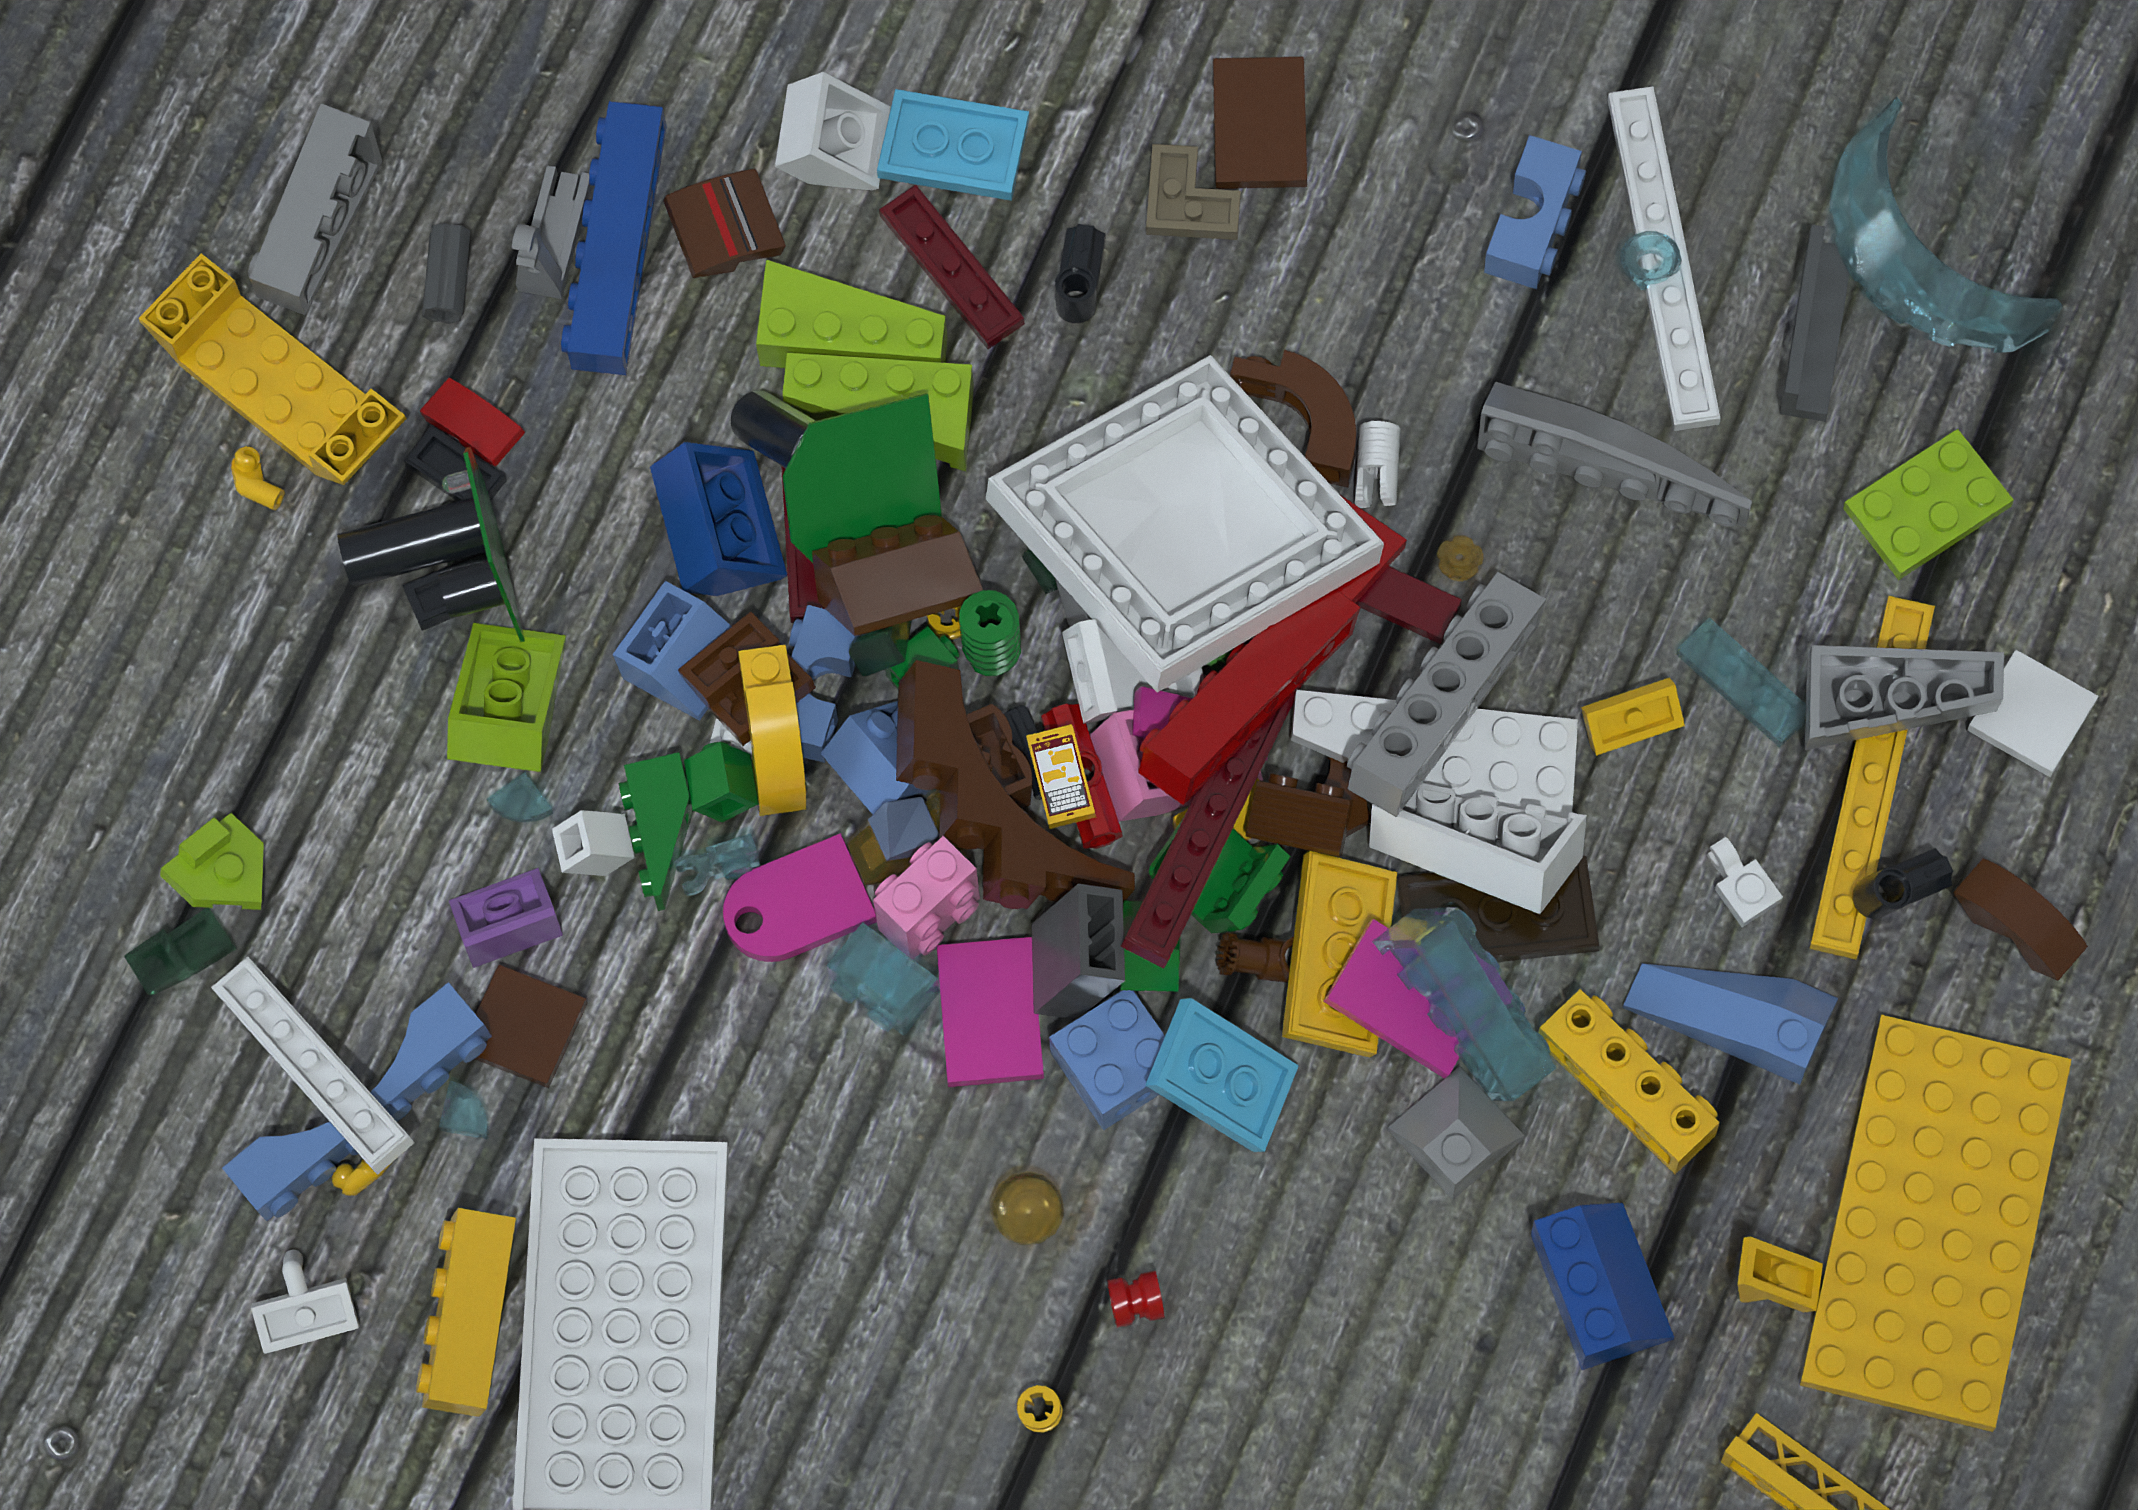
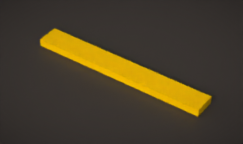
[1810,596,1935,960]

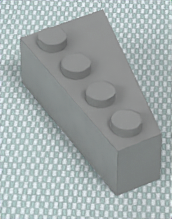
[248,103,383,316]
[1805,645,2004,750]

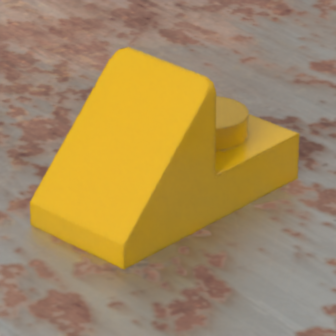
[1737,1236,1823,1313]

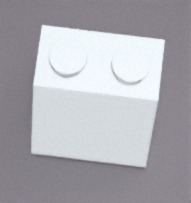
[775,72,891,191]

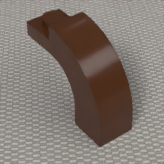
[1230,350,1356,488]

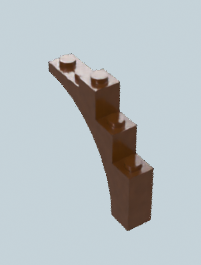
[896,660,1135,909]

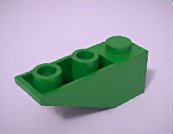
[618,752,693,911]

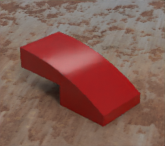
[420,378,525,467]

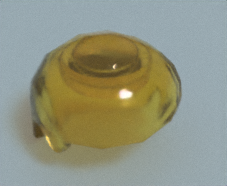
[989,1171,1064,1246]

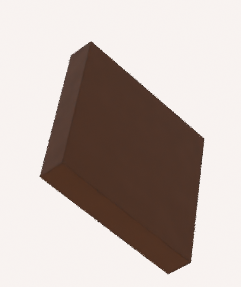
[475,965,588,1089]

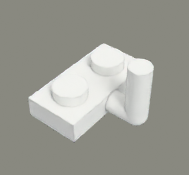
[251,1250,359,1354]

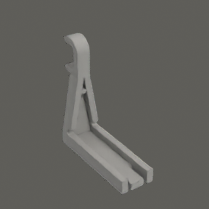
[511,165,592,299]

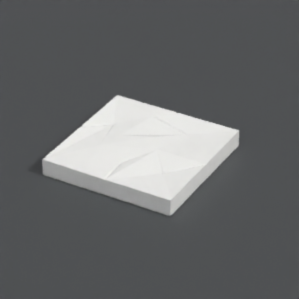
[986,355,1384,693]

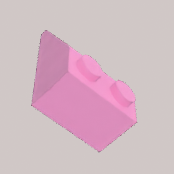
[1090,710,1264,822]

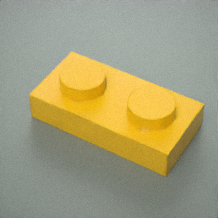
[1581,677,1685,756]

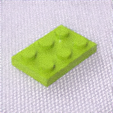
[1843,429,2014,580]

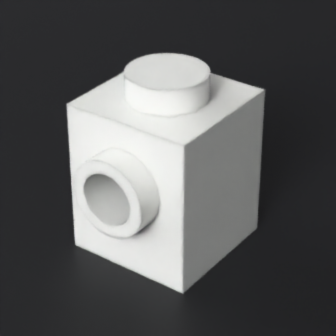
[552,810,635,876]

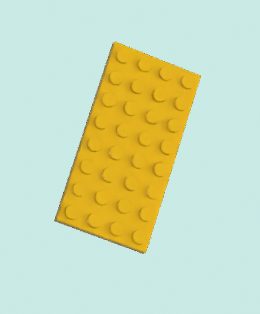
[1800,1015,2072,1432]

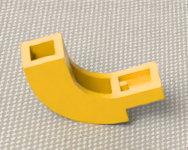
[738,645,806,816]

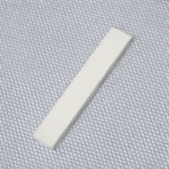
[211,956,414,1175]

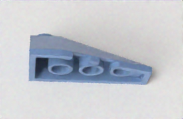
[1623,963,1838,1085]

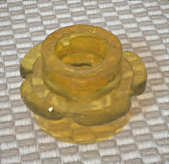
[1437,536,1484,581]

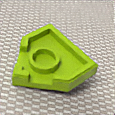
[160,813,264,910]

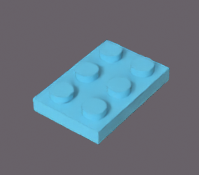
[877,89,1030,201]
[1145,998,1299,1152]

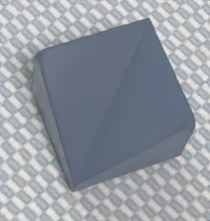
[868,797,939,861]

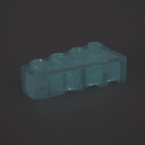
[1372,907,1556,1101]

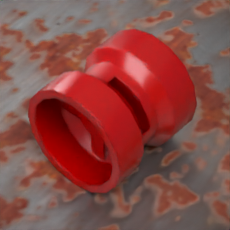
[1107,1270,1165,1328]

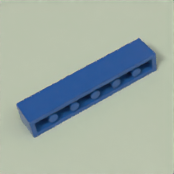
[561,101,667,375]

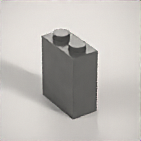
[1032,884,1125,1019]

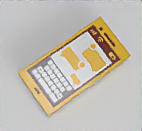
[1026,724,1096,829]

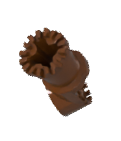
[1216,932,1294,983]

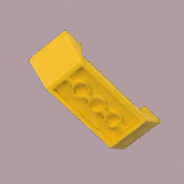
[138,253,406,485]

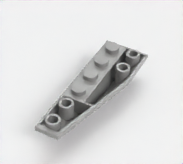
[1477,382,1752,527]

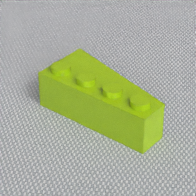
[756,260,948,368]
[782,353,974,472]

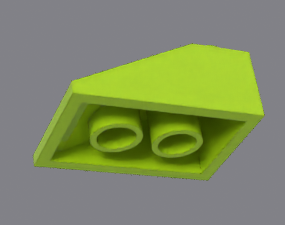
[447,623,566,772]

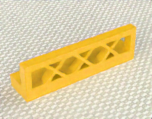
[1721,1413,1890,1510]

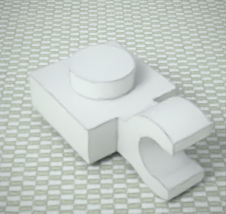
[1707,837,1783,928]

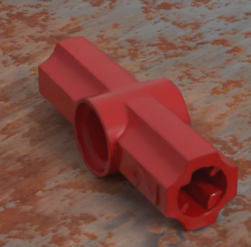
[1041,703,1123,849]

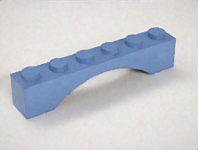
[222,982,492,1221]

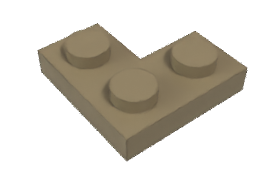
[1146,144,1241,240]

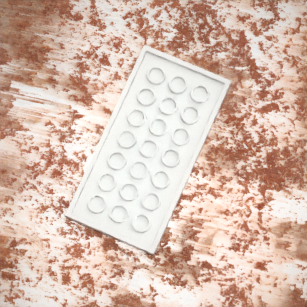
[513,1138,729,1510]

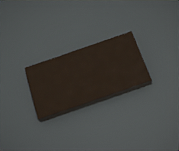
[1396,856,1599,968]

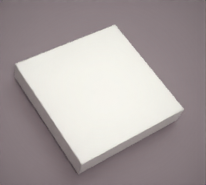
[1967,650,2099,777]

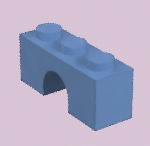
[1484,135,1586,289]
[789,605,864,763]

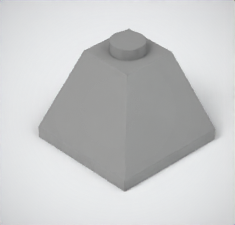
[1388,1066,1525,1200]

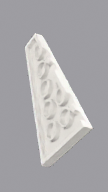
[1291,690,1578,819]

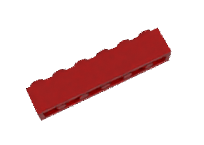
[1138,589,1361,806]

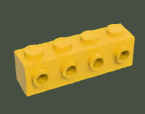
[1537,989,1720,1174]
[416,1208,516,1417]

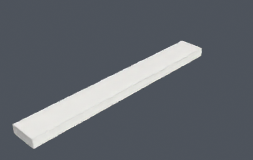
[1608,86,1721,431]

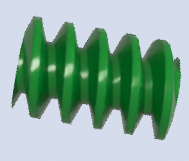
[959,590,1021,676]

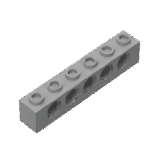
[1347,572,1546,817]

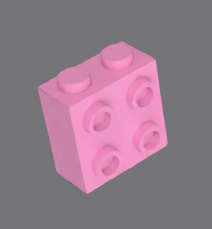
[873,836,980,962]

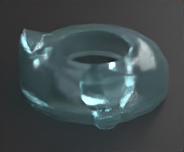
[1620,231,1682,290]

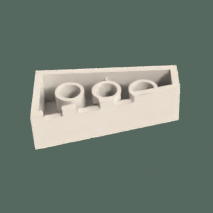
[1369,783,1587,914]

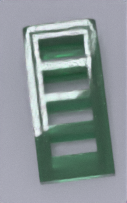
[848,620,912,677]

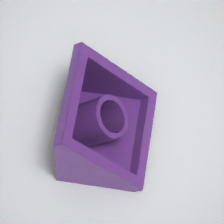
[449,868,563,968]

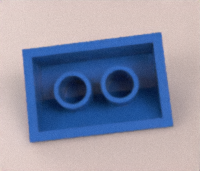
[650,442,787,596]
[1531,1203,1674,1370]

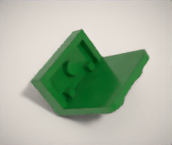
[1149,817,1291,934]

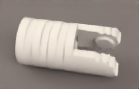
[1354,421,1401,508]

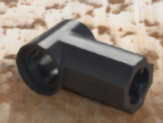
[1055,224,1106,324]
[1853,848,1953,919]

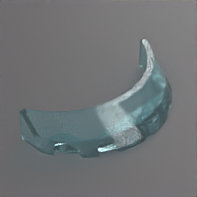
[1830,97,2063,353]

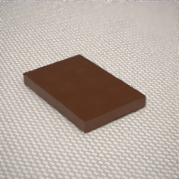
[1213,57,1307,189]

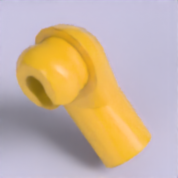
[231,446,285,511]
[331,1160,393,1196]

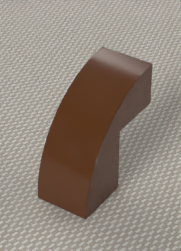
[1953,858,2088,981]

